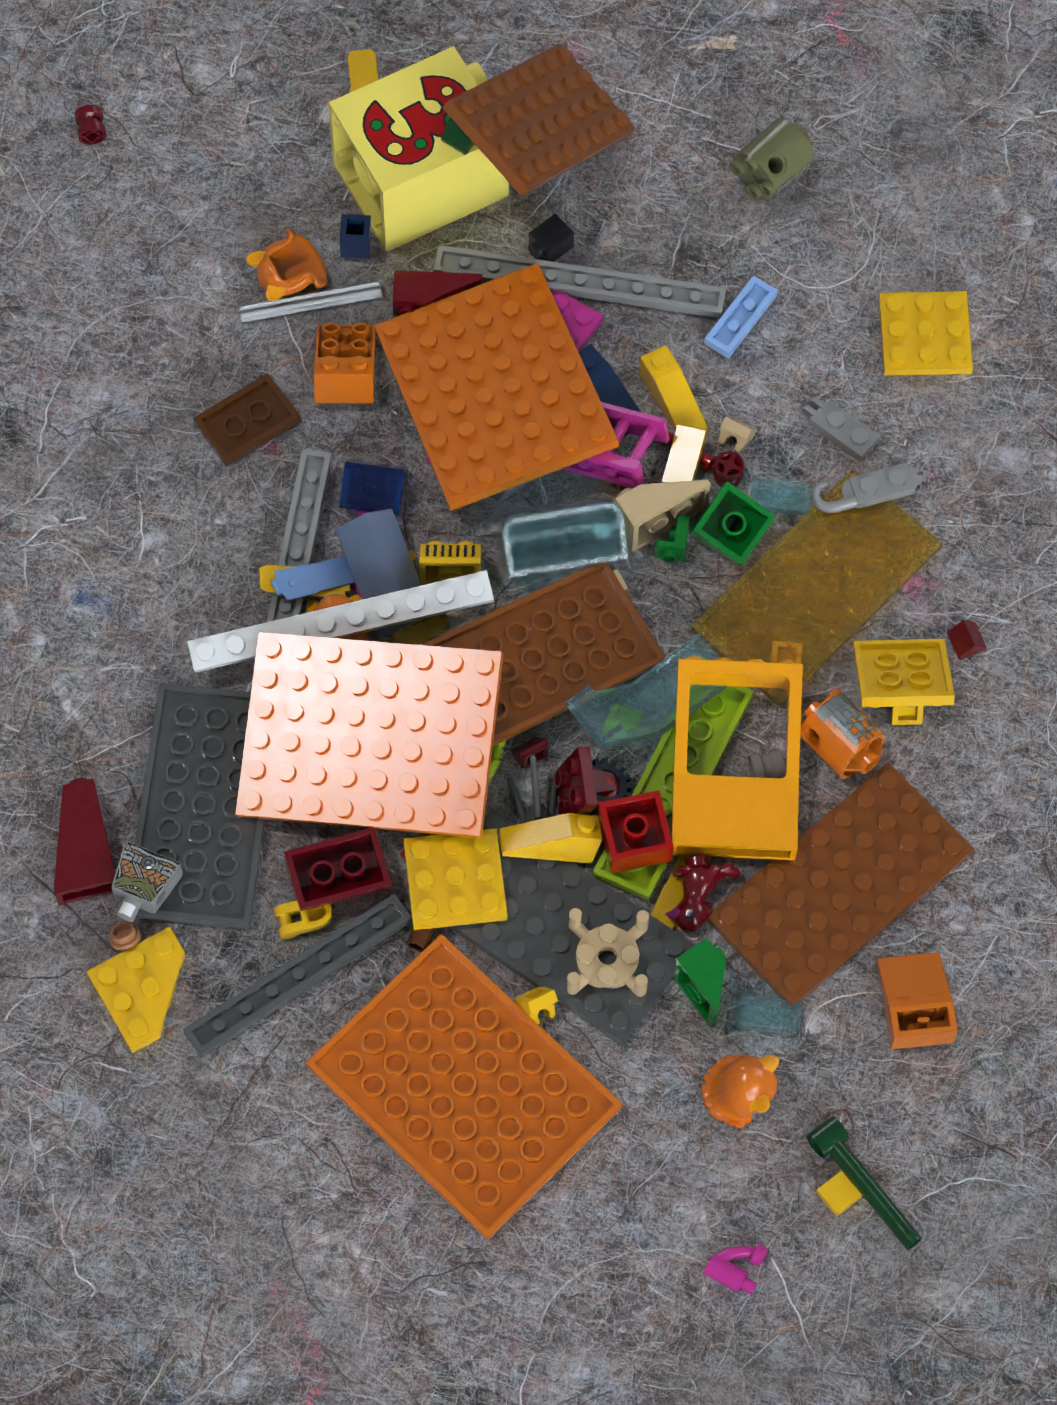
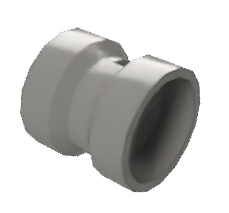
[748,749,785,778]

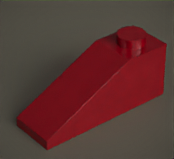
[393,270,482,316]

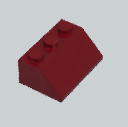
[284,827,392,911]

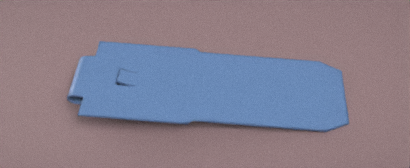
[271,556,355,601]

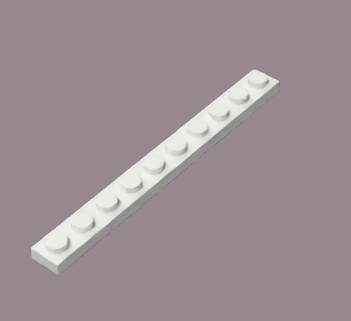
[187,570,494,673]

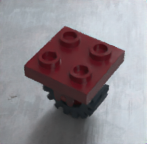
[554,747,633,816]

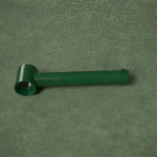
[806,1116,922,1250]

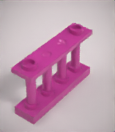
[562,402,669,488]

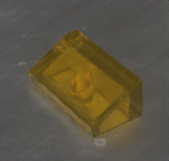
[387,613,451,645]

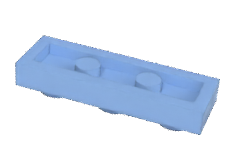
[704,276,778,359]

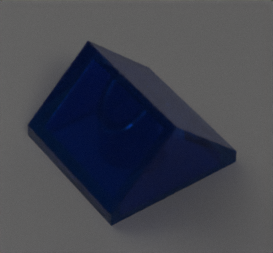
[340,459,409,516]

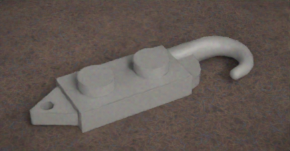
[812,463,929,513]

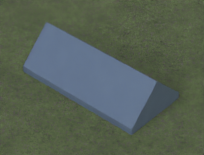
[335,509,435,641]

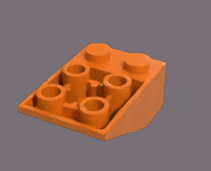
[314,323,376,404]
[877,952,958,1050]

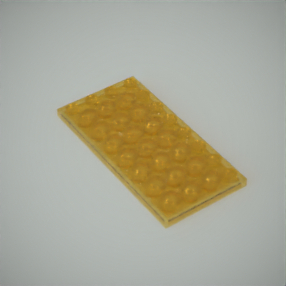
[690,469,943,708]

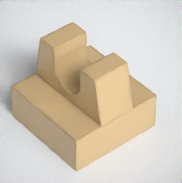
[718,416,757,452]

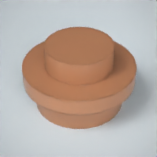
[109,921,141,950]

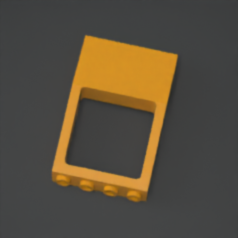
[671,656,803,860]

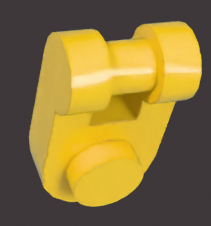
[273,901,332,940]

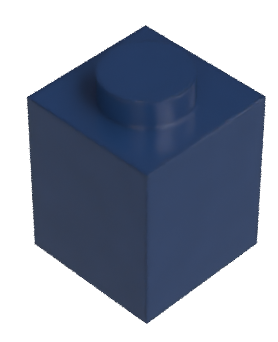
[339,214,372,259]

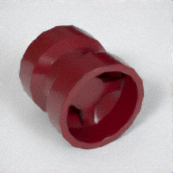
[74,105,107,145]

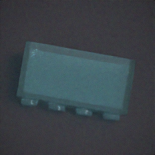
[499,499,629,578]

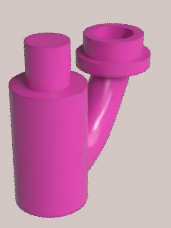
[703,1242,769,1295]

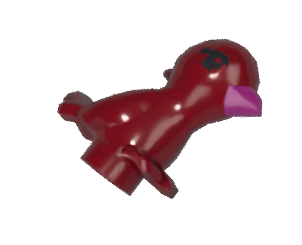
[665,855,740,932]

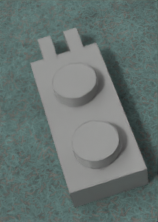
[802,397,880,462]

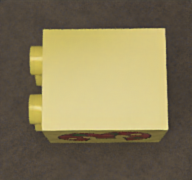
[329,46,509,252]

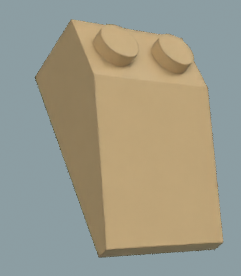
[613,479,711,552]

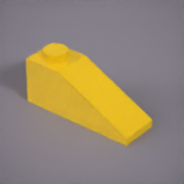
[639,345,708,431]
[498,813,602,864]

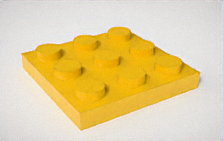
[878,291,973,376]
[853,639,955,708]
[403,828,508,930]

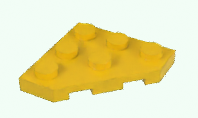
[86,926,186,1053]

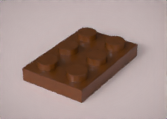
[193,373,301,467]

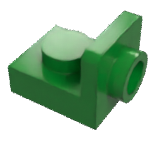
[654,515,690,563]

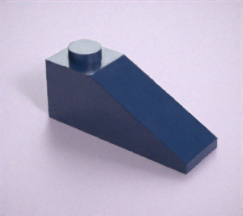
[579,344,641,438]

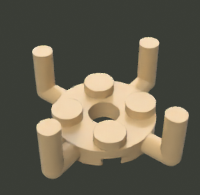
[567,908,649,997]

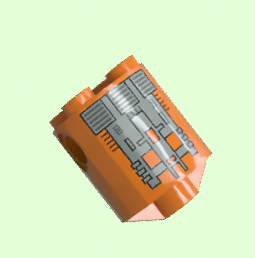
[800,688,886,779]

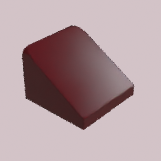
[512,737,549,769]

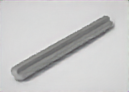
[238,280,382,322]

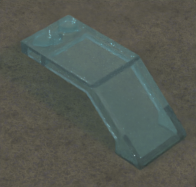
[565,633,728,749]

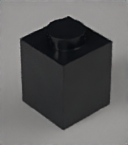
[528,214,574,262]

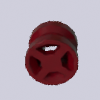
[713,451,744,487]

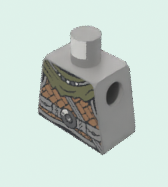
[112,841,183,922]

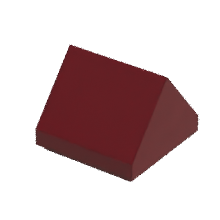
[947,620,987,660]

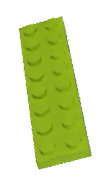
[592,685,754,902]

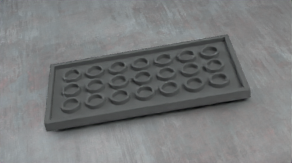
[135,683,265,930]
[449,808,695,1047]

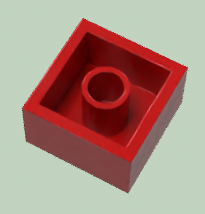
[597,790,674,873]

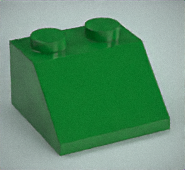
[688,481,776,566]
[673,938,726,1028]

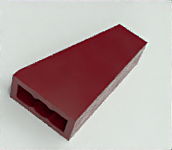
[54,778,116,905]

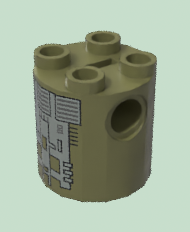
[729,118,815,200]

